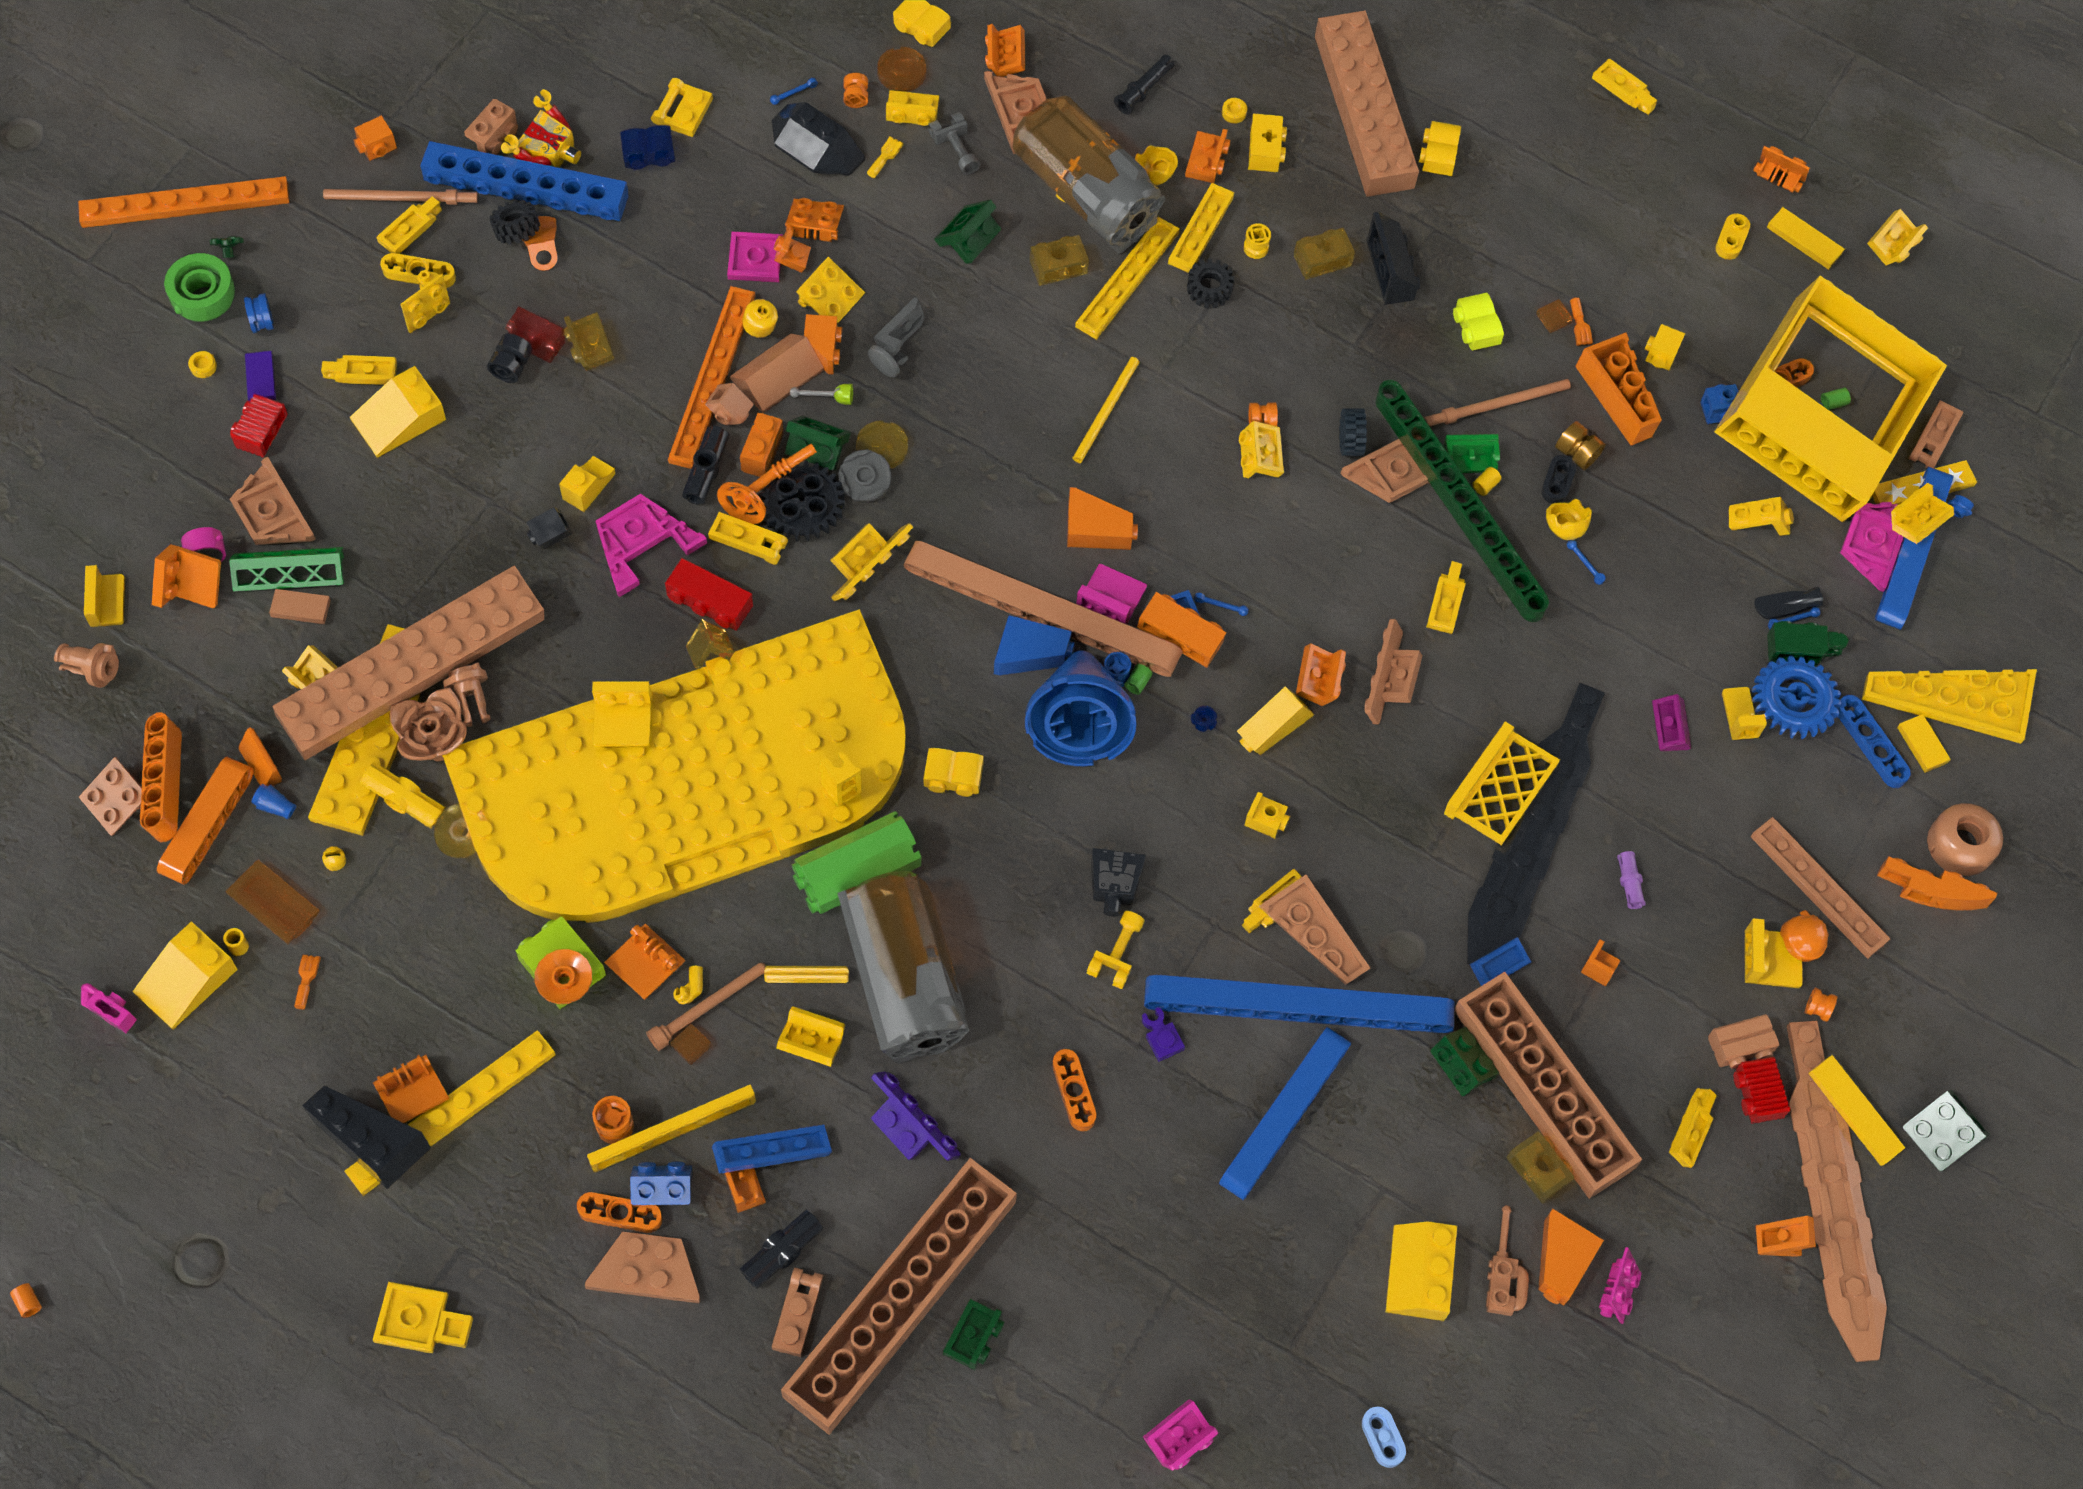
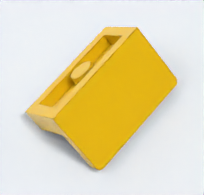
[84,565,125,627]

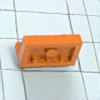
[1185,129,1231,183]

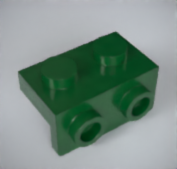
[1430,1027,1499,1096]
[943,1299,1005,1371]

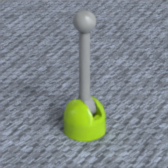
[790,384,853,405]

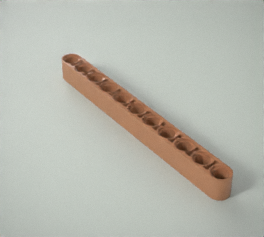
[903,541,1182,677]

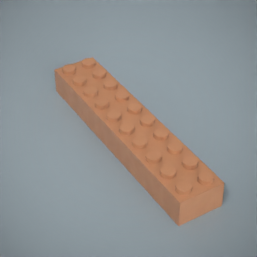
[272,565,544,760]
[781,1158,1017,1435]

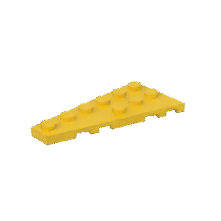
[1862,669,2037,744]

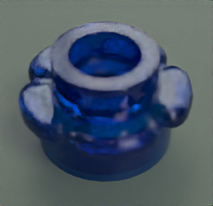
[1191,706,1217,732]

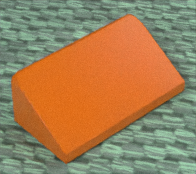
[239,727,282,786]

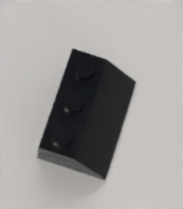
[1366,212,1420,305]

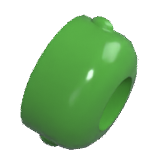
[164,253,235,322]

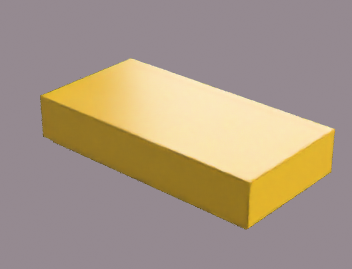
[1897,714,1951,773]

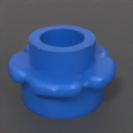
[1948,495,1974,518]

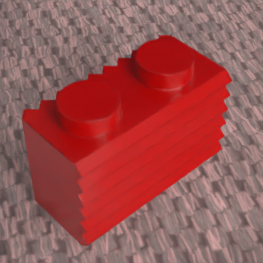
[230,394,288,458]
[1734,1057,1790,1124]

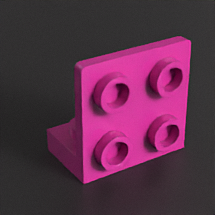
[1076,564,1147,625]

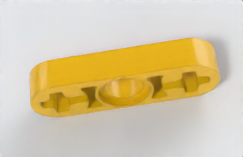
[380,253,456,288]

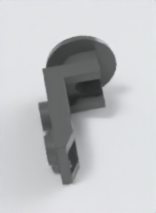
[868,297,925,378]

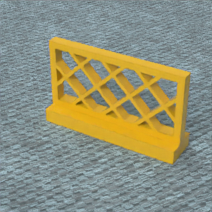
[1444,721,1560,845]

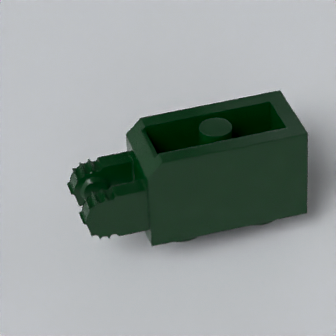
[1767,621,1849,666]

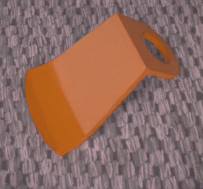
[522,216,557,271]

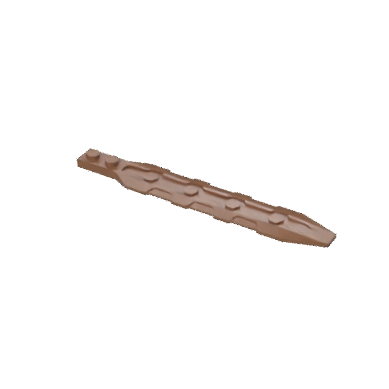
[1787,1021,1887,1362]

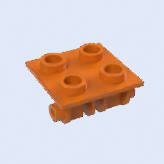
[1753,146,1810,193]
[785,198,844,242]
[604,924,686,1000]
[373,1054,449,1123]

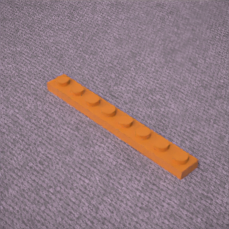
[78,176,290,228]

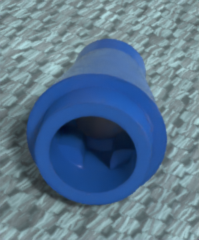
[251,784,296,820]

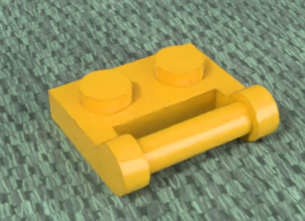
[651,78,713,137]

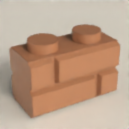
[1708,1014,1779,1069]

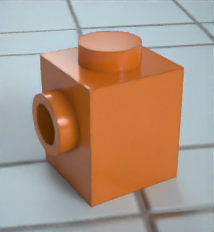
[354,115,397,161]

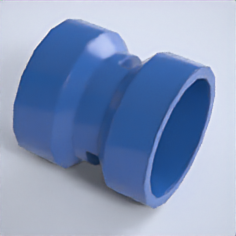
[1104,652,1131,687]

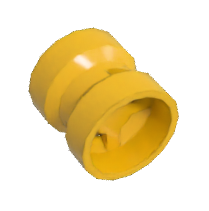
[1244,224,1271,259]

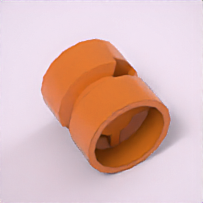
[592,1096,634,1144]

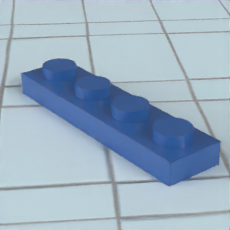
[712,1125,832,1174]

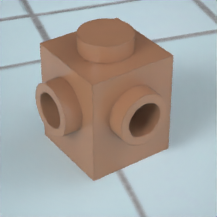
[705,383,754,425]

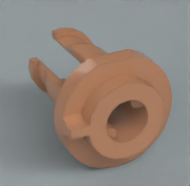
[54,643,119,688]
[443,663,491,727]

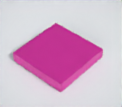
[727,231,783,282]

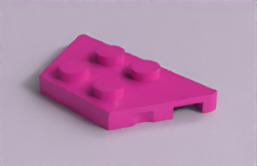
[1840,502,1904,592]

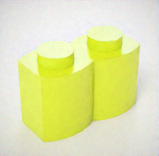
[1453,293,1504,351]

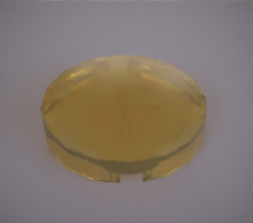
[856,421,908,469]

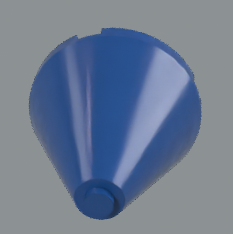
[1025,651,1136,766]

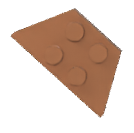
[984,71,1054,154]
[1341,435,1432,503]
[230,457,316,545]
[585,1232,700,1303]

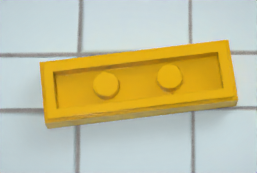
[1767,207,1845,270]

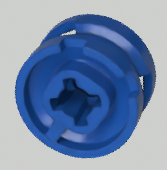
[244,293,274,334]

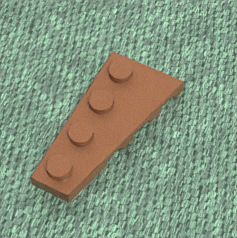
[1259,875,1370,985]

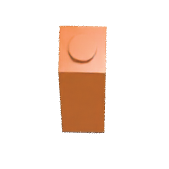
[1067,487,1138,550]
[1538,1209,1604,1306]

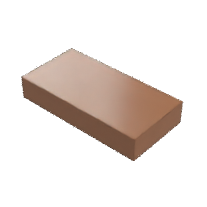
[269,589,331,624]

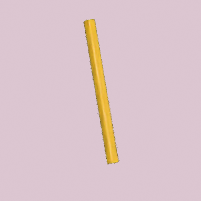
[1073,357,1140,463]

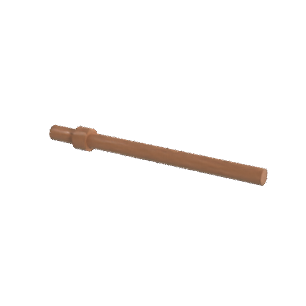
[323,189,478,205]
[1424,379,1571,426]

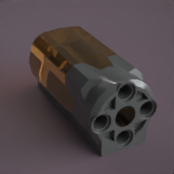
[1012,96,1165,255]
[838,871,970,1064]

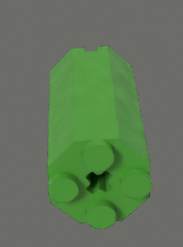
[792,811,921,914]

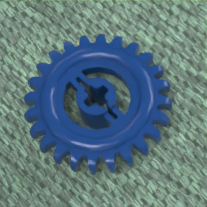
[1752,656,1842,739]

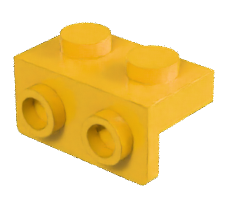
[1867,209,1928,265]
[1891,483,1954,544]
[282,645,338,689]
[776,1006,845,1067]

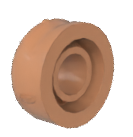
[1927,803,2003,876]

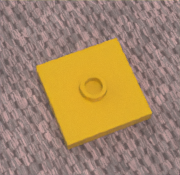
[373,1282,449,1354]

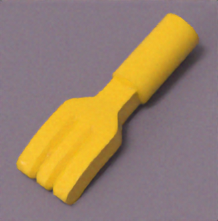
[867,136,903,178]

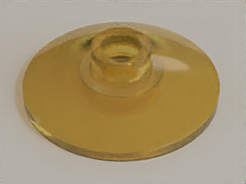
[434,803,487,859]

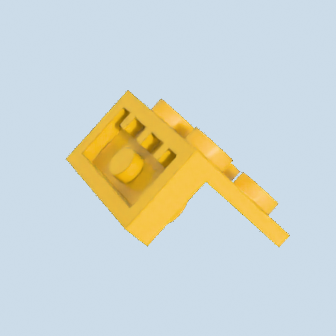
[592,682,652,746]
[1745,918,1802,988]

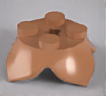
[390,688,467,762]

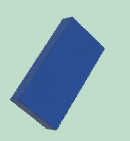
[1469,937,1531,986]

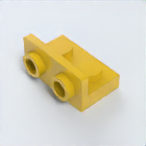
[886,90,939,126]
[1239,421,1284,479]

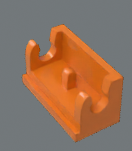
[724,1168,766,1213]

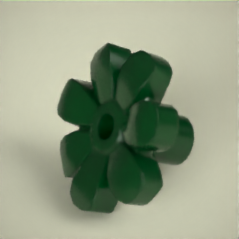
[209,236,244,258]

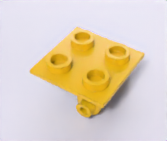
[796,257,865,323]
[401,270,450,334]

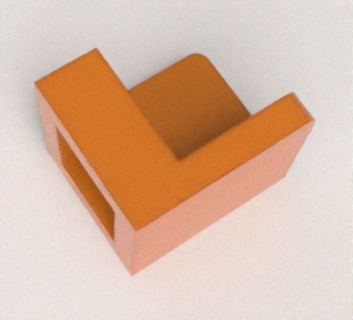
[1581,939,1621,987]

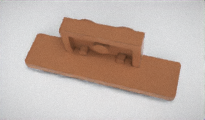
[1365,619,1422,724]

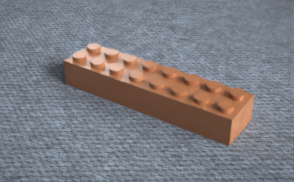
[1315,10,1419,197]
[1455,972,1642,1199]

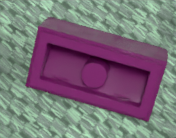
[1652,694,1691,751]

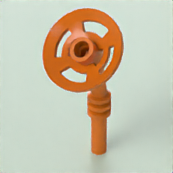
[717,443,817,524]

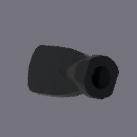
[1754,587,1823,619]

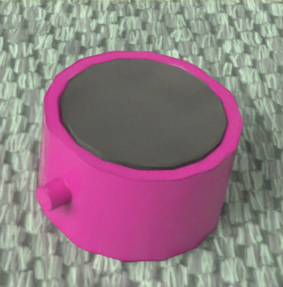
[181,527,226,562]

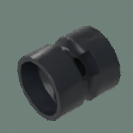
[486,333,533,383]

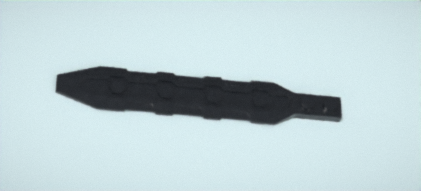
[1467,683,1605,964]

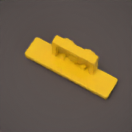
[830,523,913,601]

